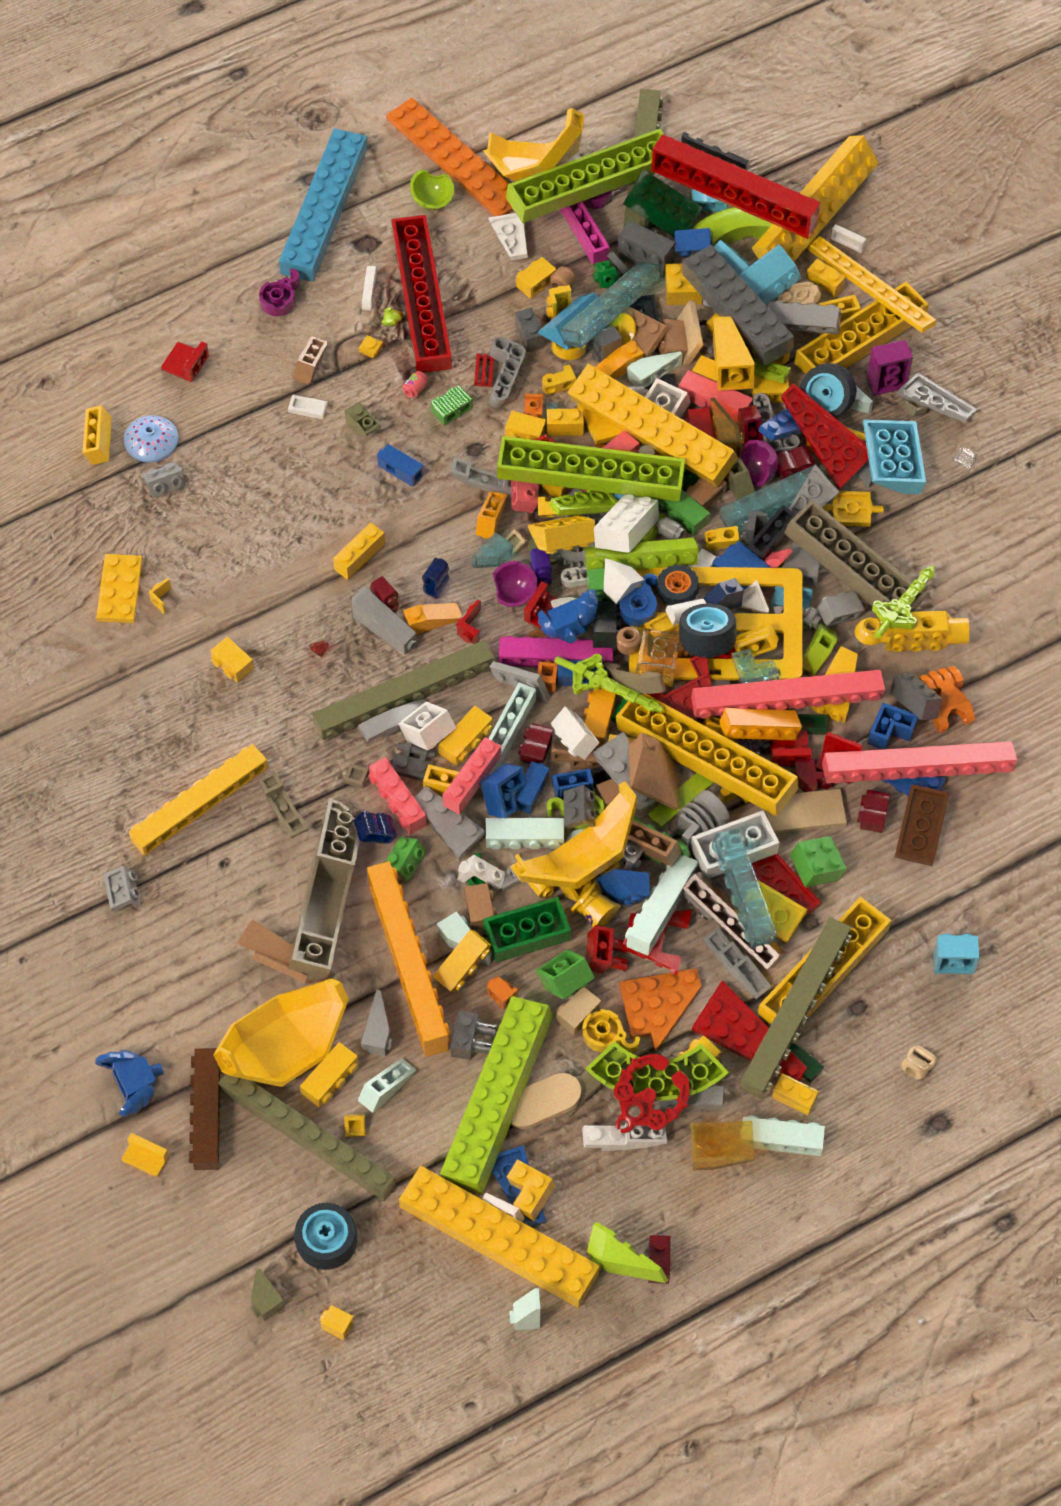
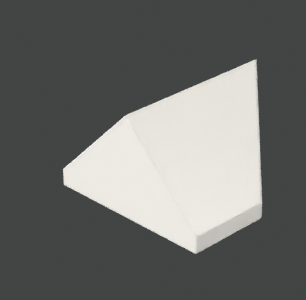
[604,558,644,604]
[731,580,769,614]

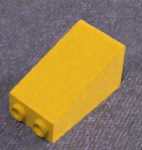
[713,316,754,391]

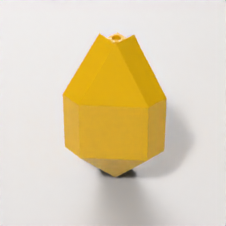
[483,108,585,181]
[510,781,637,889]
[213,978,349,1087]

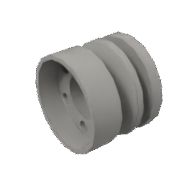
[678,790,730,834]

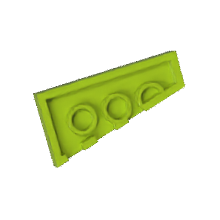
[549,490,618,516]

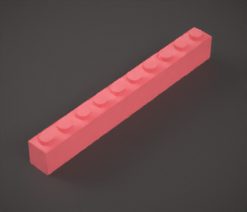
[691,670,885,718]
[822,742,1017,784]

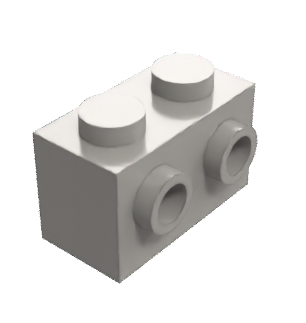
[817,591,864,627]

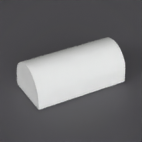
[665,599,706,625]

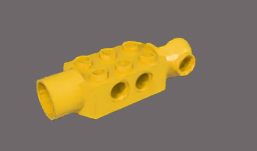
[855,611,970,652]

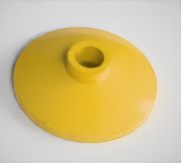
[608,313,636,346]

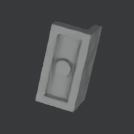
[677,814,700,852]

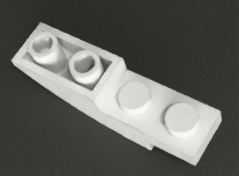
[582,1123,667,1151]

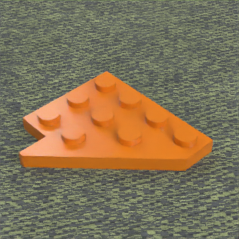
[619,968,701,1051]

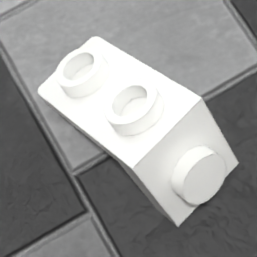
[457,855,505,889]

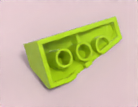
[587,1222,668,1283]

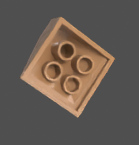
[628,733,679,811]

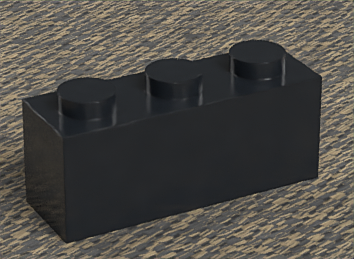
[747,505,796,561]
[593,601,620,648]

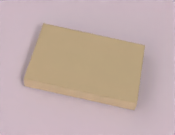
[677,301,703,366]

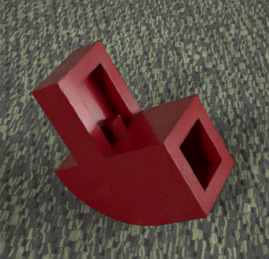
[794,758,835,792]

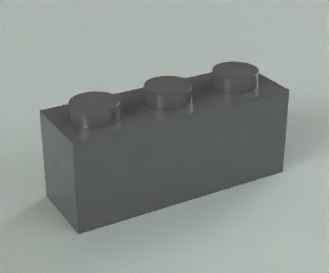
[890,671,942,720]

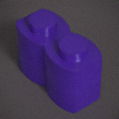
[530,548,552,587]

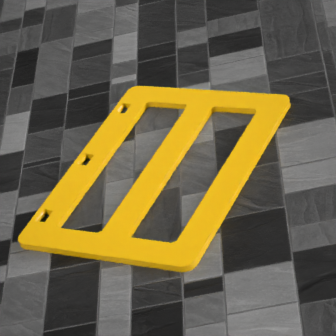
[629,567,802,681]

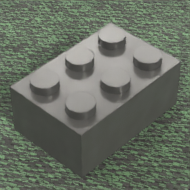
[618,220,675,278]

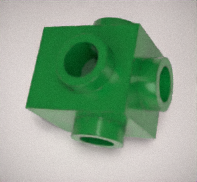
[593,260,619,288]

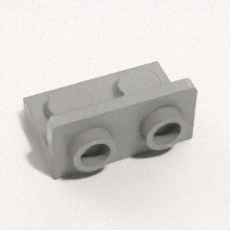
[104,866,140,911]

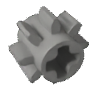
[802,607,821,630]

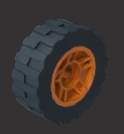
[657,564,699,606]

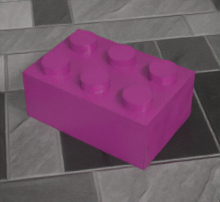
[866,340,913,396]

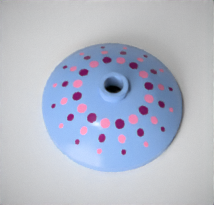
[124,415,178,463]

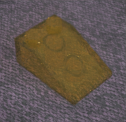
[709,397,744,458]
[636,628,680,687]
[691,1121,754,1171]

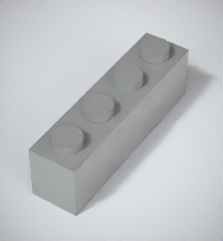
[768,301,842,334]

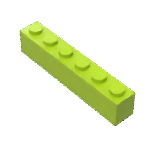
[584,538,698,570]

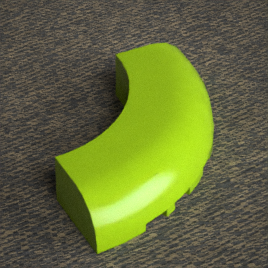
[691,207,772,256]
[585,1041,729,1101]

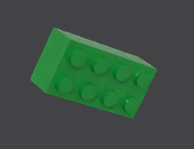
[483,897,571,963]

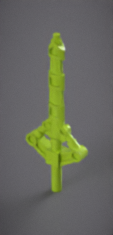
[872,565,935,639]
[554,654,664,713]

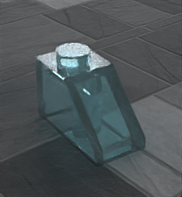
[472,532,513,568]

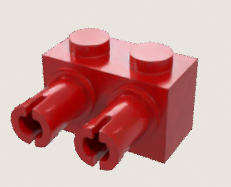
[585,925,628,974]

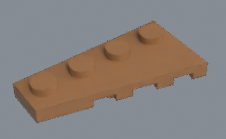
[607,300,669,357]

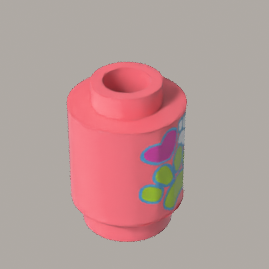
[402,371,428,398]

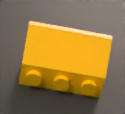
[528,515,595,554]

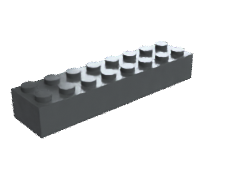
[682,245,794,366]

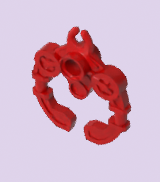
[613,1054,690,1134]

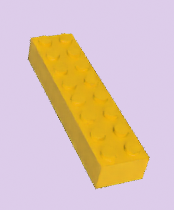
[795,282,929,375]
[758,896,891,1025]

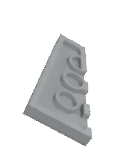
[897,373,977,423]
[593,732,655,812]
[414,786,485,860]

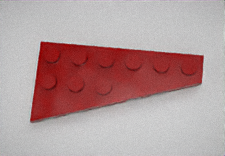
[781,383,869,491]

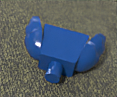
[538,589,598,643]
[95,1050,163,1117]

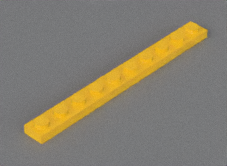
[807,236,936,333]

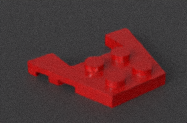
[647,656,712,721]
[622,910,692,975]

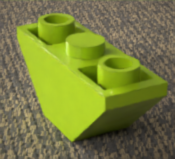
[802,622,837,676]

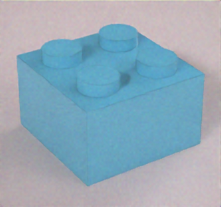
[933,933,979,974]

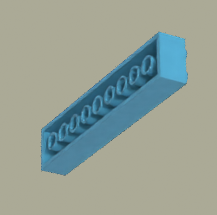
[279,128,368,282]

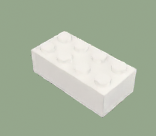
[594,494,659,553]
[691,811,779,879]

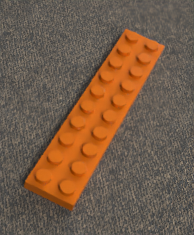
[386,97,514,216]

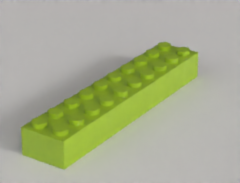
[506,129,664,223]
[497,436,685,502]
[440,996,553,1194]

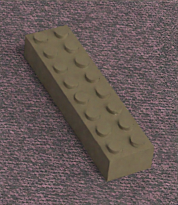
[784,500,926,612]

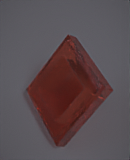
[309,640,329,658]

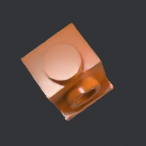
[524,393,543,418]
[538,661,558,692]
[487,976,518,1010]

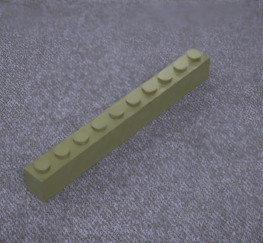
[623,89,663,229]
[312,640,494,740]
[740,917,852,1099]
[218,1074,396,1201]

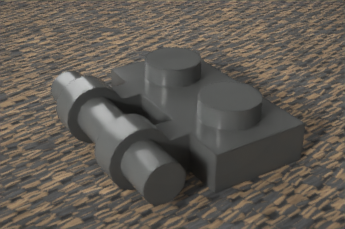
[391,742,436,781]

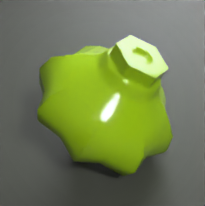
[382,307,403,327]

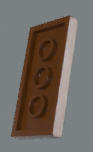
[894,784,949,867]

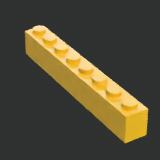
[129,744,268,856]

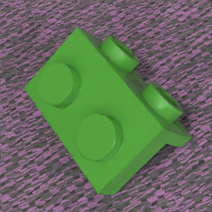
[385,837,426,881]

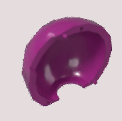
[740,440,778,486]
[493,561,537,607]

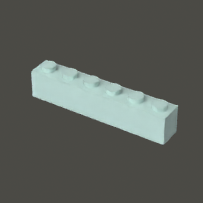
[479,682,536,789]
[625,854,698,955]

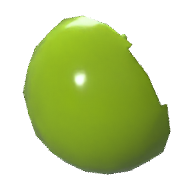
[410,170,454,211]

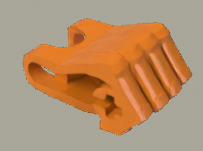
[920,666,975,733]

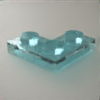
[732,649,779,684]

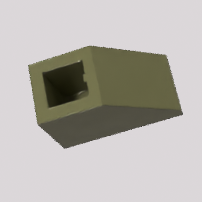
[345,401,381,436]
[724,457,756,504]

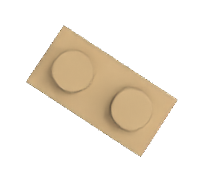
[556,987,601,1036]

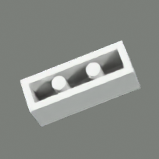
[551,706,599,760]

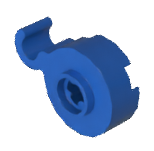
[619,574,657,627]

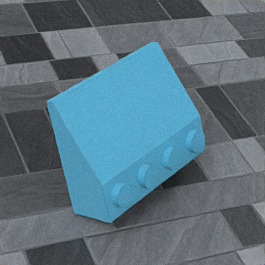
[863,419,926,494]

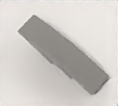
[358,699,426,743]
[702,927,772,999]

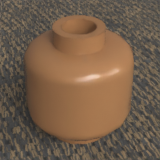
[550,266,576,288]
[616,627,641,655]

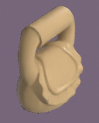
[901,1045,936,1079]

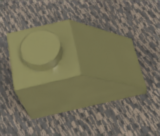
[250,1268,285,1321]

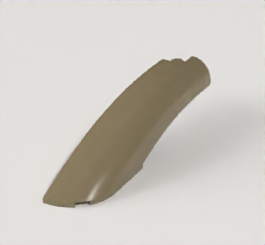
[289,798,361,980]

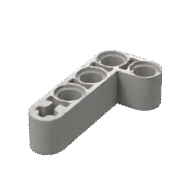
[488,337,526,409]
[752,393,800,453]

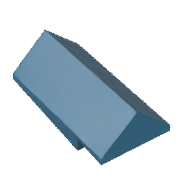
[538,292,608,350]

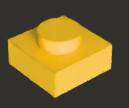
[359,335,383,359]

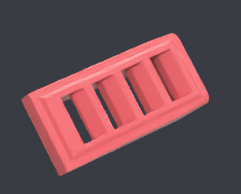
[763,548,793,568]

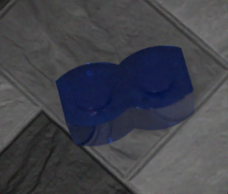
[422,557,450,599]
[353,811,397,844]

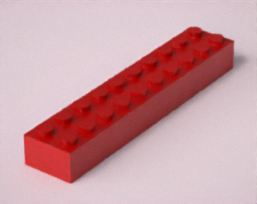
[651,134,821,239]
[391,215,452,373]

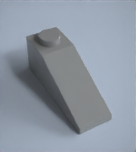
[361,990,393,1056]

